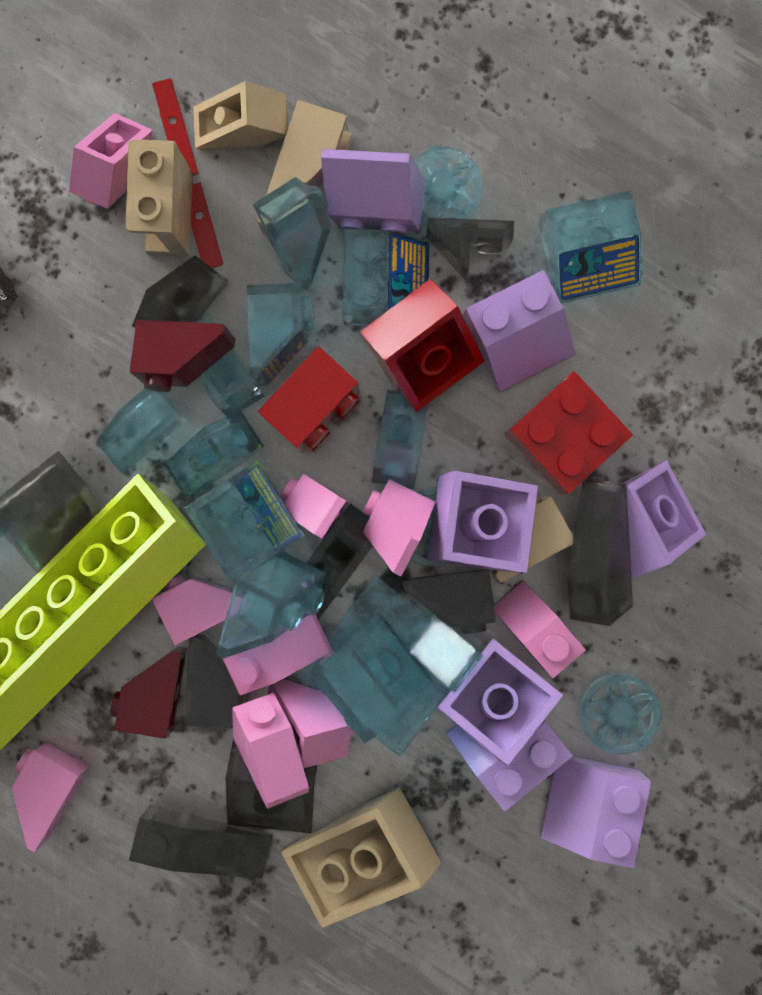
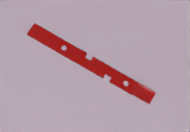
[152,78,223,270]

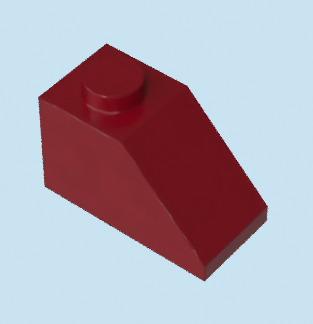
[129,320,236,392]
[110,646,188,739]

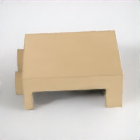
[126,139,193,256]

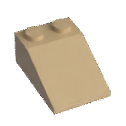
[281,787,442,928]

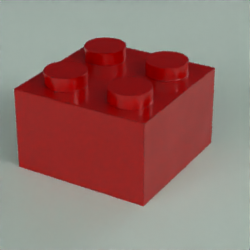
[360,279,485,412]
[257,346,360,454]
[504,371,633,495]

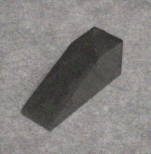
[567,480,633,626]
[271,504,373,623]
[129,804,273,879]

